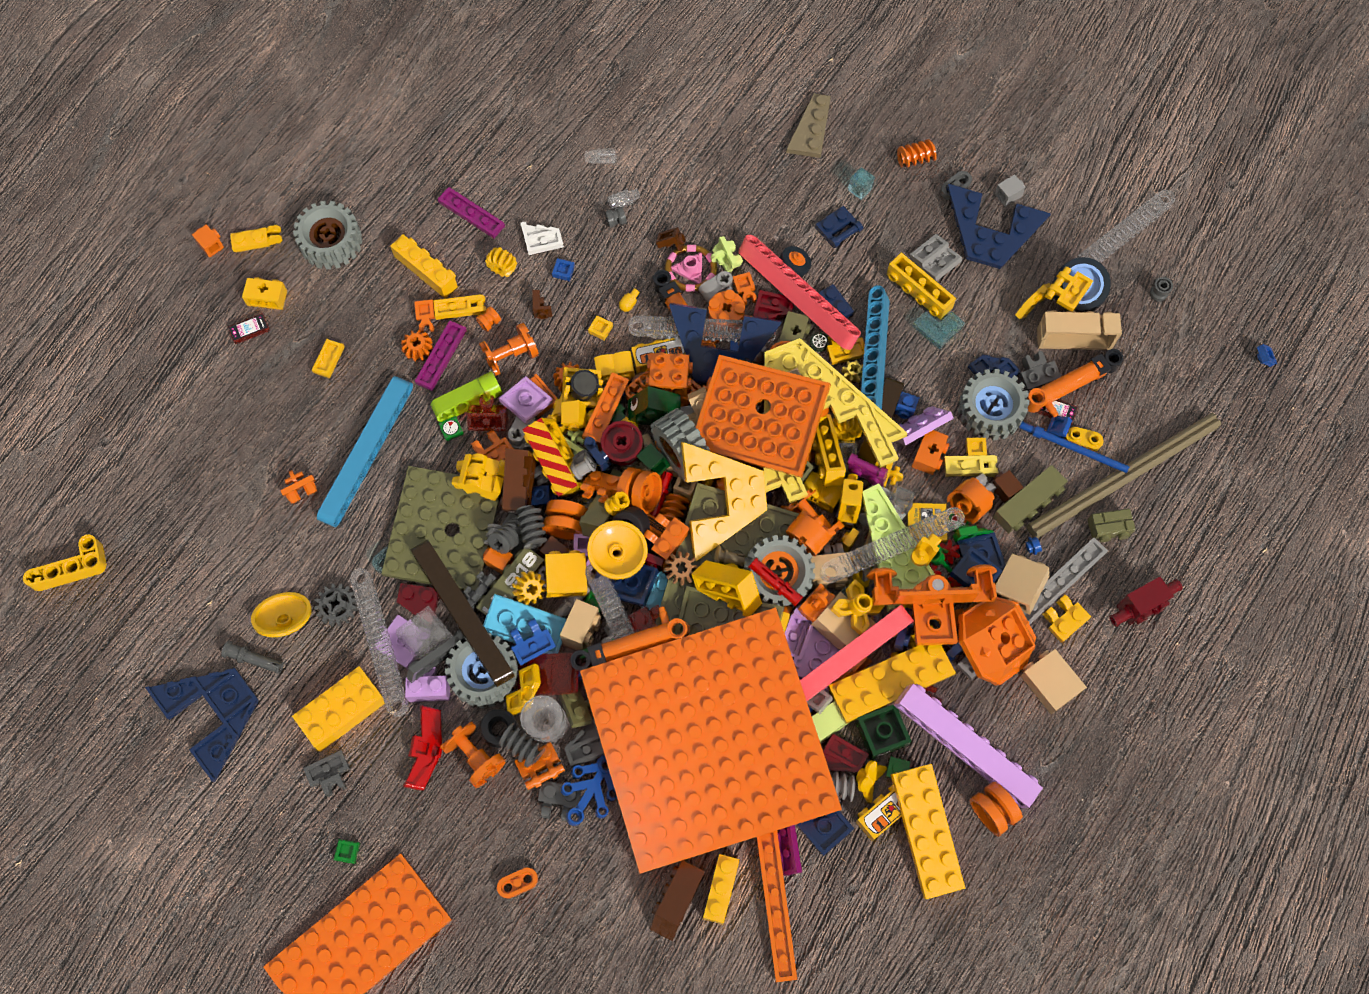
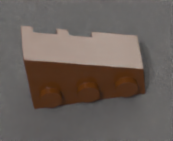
[500,448,537,514]
[650,860,705,941]

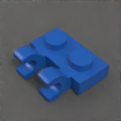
[510,618,556,665]

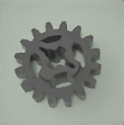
[314,584,359,627]

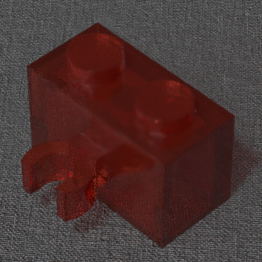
[467,395,508,431]

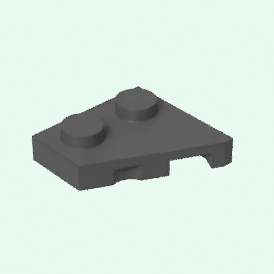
[564,718,605,769]

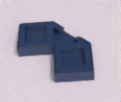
[968,355,1021,378]

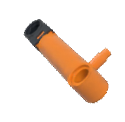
[653,270,725,348]
[1026,349,1124,418]
[570,606,690,671]

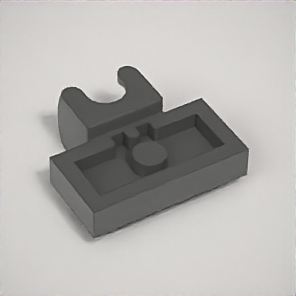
[1019,351,1061,391]
[303,750,351,797]

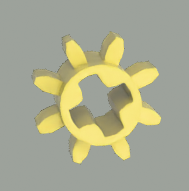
[842,360,863,383]

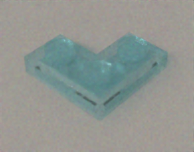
[913,312,965,349]

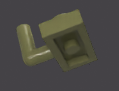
[558,686,592,728]

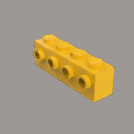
[390,234,458,299]
[886,252,956,320]
[812,414,846,487]

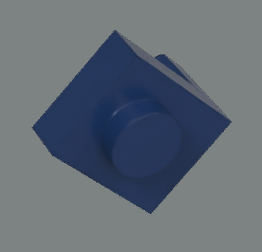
[531,485,561,507]

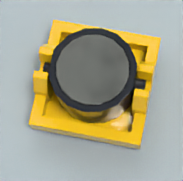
[562,367,603,408]

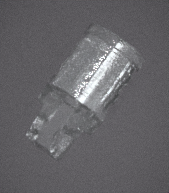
[584,148,617,165]
[607,189,640,211]

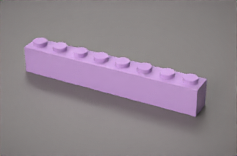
[893,684,1043,808]

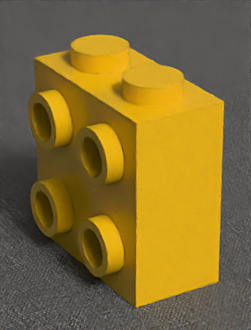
[545,550,587,598]

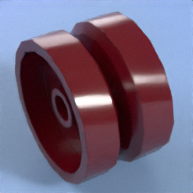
[601,421,645,467]

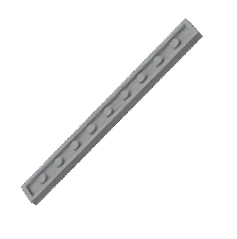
[957,538,1108,680]

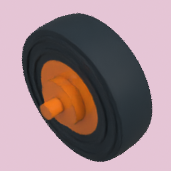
[779,246,811,277]

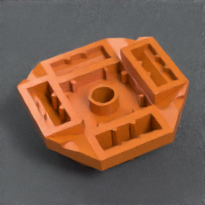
[958,597,1036,685]

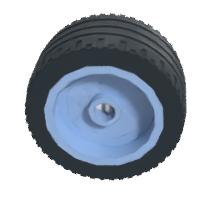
[1053,257,1111,313]

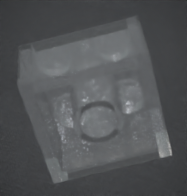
[396,606,453,661]

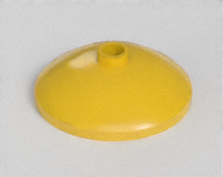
[587,521,648,580]
[251,592,312,637]

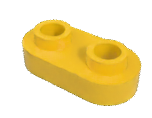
[1064,427,1103,452]

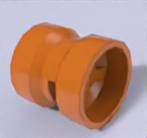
[476,307,501,332]

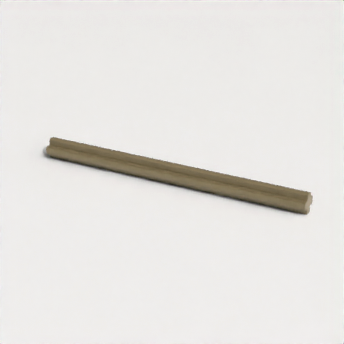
[1027,413,1221,538]

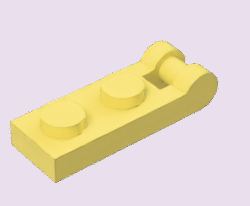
[944,455,999,477]

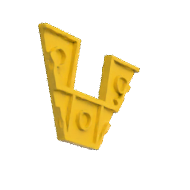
[681,442,767,561]

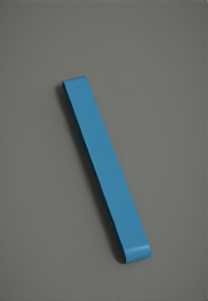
[861,286,890,410]
[317,376,413,527]

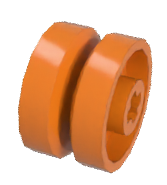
[616,467,662,514]
[542,500,588,540]
[969,781,1023,836]

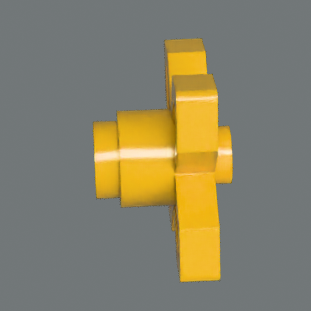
[830,580,885,635]

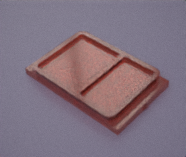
[518,652,579,696]

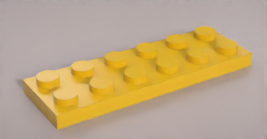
[828,645,956,723]
[891,764,965,899]

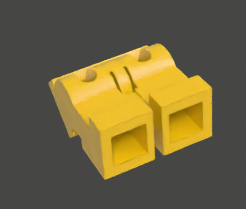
[452,453,505,501]

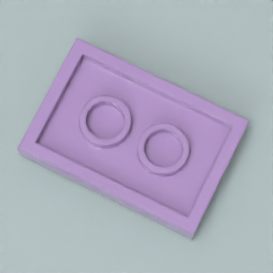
[895,406,953,445]

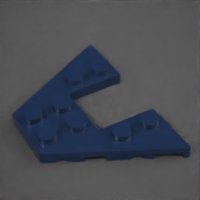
[946,184,1051,269]
[669,303,781,385]
[146,668,259,782]

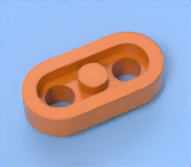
[497,868,538,899]

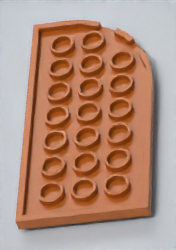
[263,853,452,994]

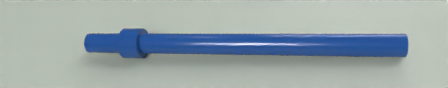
[1019,421,1130,473]

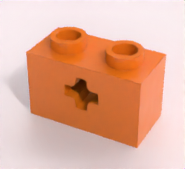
[912,430,949,475]

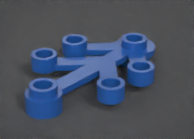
[561,755,617,826]

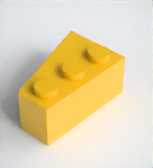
[691,560,762,617]

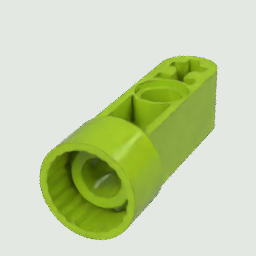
[431,371,503,422]

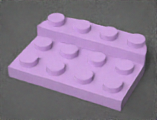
[785,605,840,692]

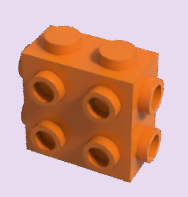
[645,352,693,397]

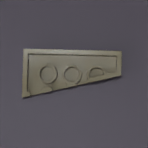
[786,94,831,158]

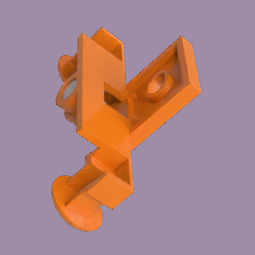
[867,564,997,646]

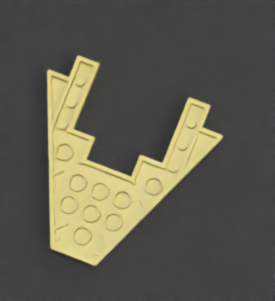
[764,338,907,504]

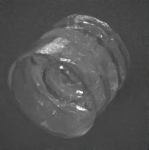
[520,695,568,744]

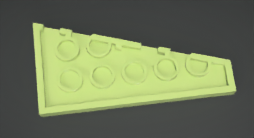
[862,483,935,611]

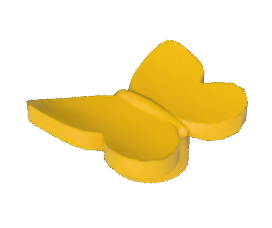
[856,760,887,803]

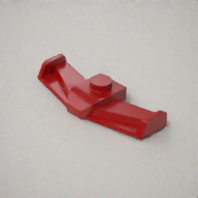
[402,705,442,790]

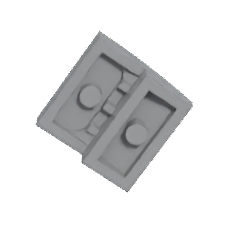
[910,234,962,281]

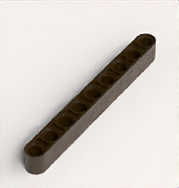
[833,377,905,531]
[410,539,515,687]

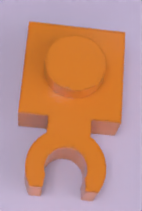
[733,272,756,305]
[415,299,436,333]

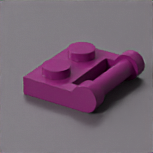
[848,453,888,487]

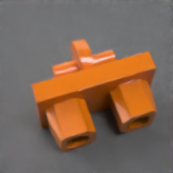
[280,470,317,504]
[798,584,836,622]

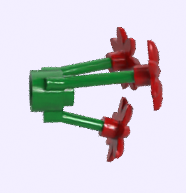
[929,539,962,588]

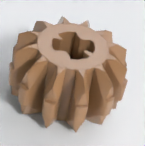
[664,551,698,586]

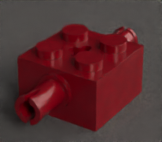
[1109,576,1183,627]

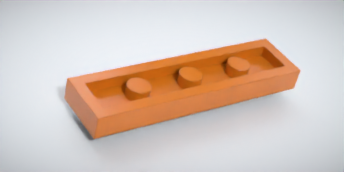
[582,372,629,446]

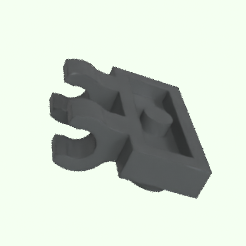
[463,571,497,612]
[538,781,582,822]

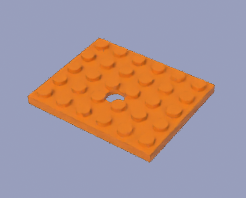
[696,355,831,478]

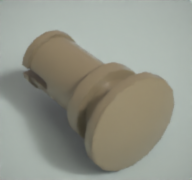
[714,545,745,567]

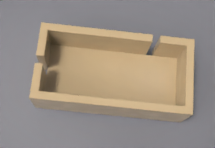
[1037,310,1122,350]

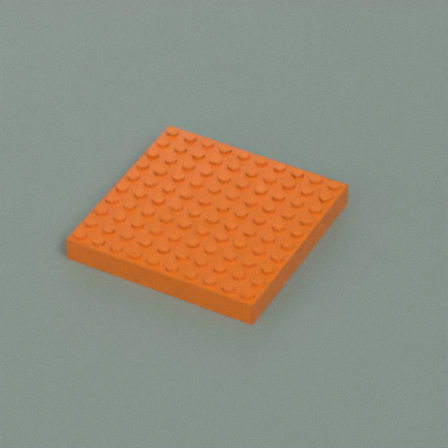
[580,607,842,874]

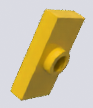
[312,339,345,378]

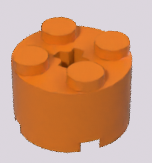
[708,290,745,334]
[947,477,994,524]
[786,510,834,557]

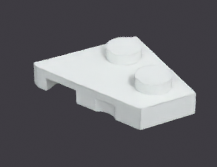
[520,222,564,255]

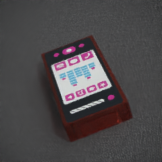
[228,313,270,344]
[1035,400,1078,425]

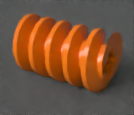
[897,139,937,168]
[660,494,690,522]

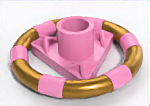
[665,245,717,292]

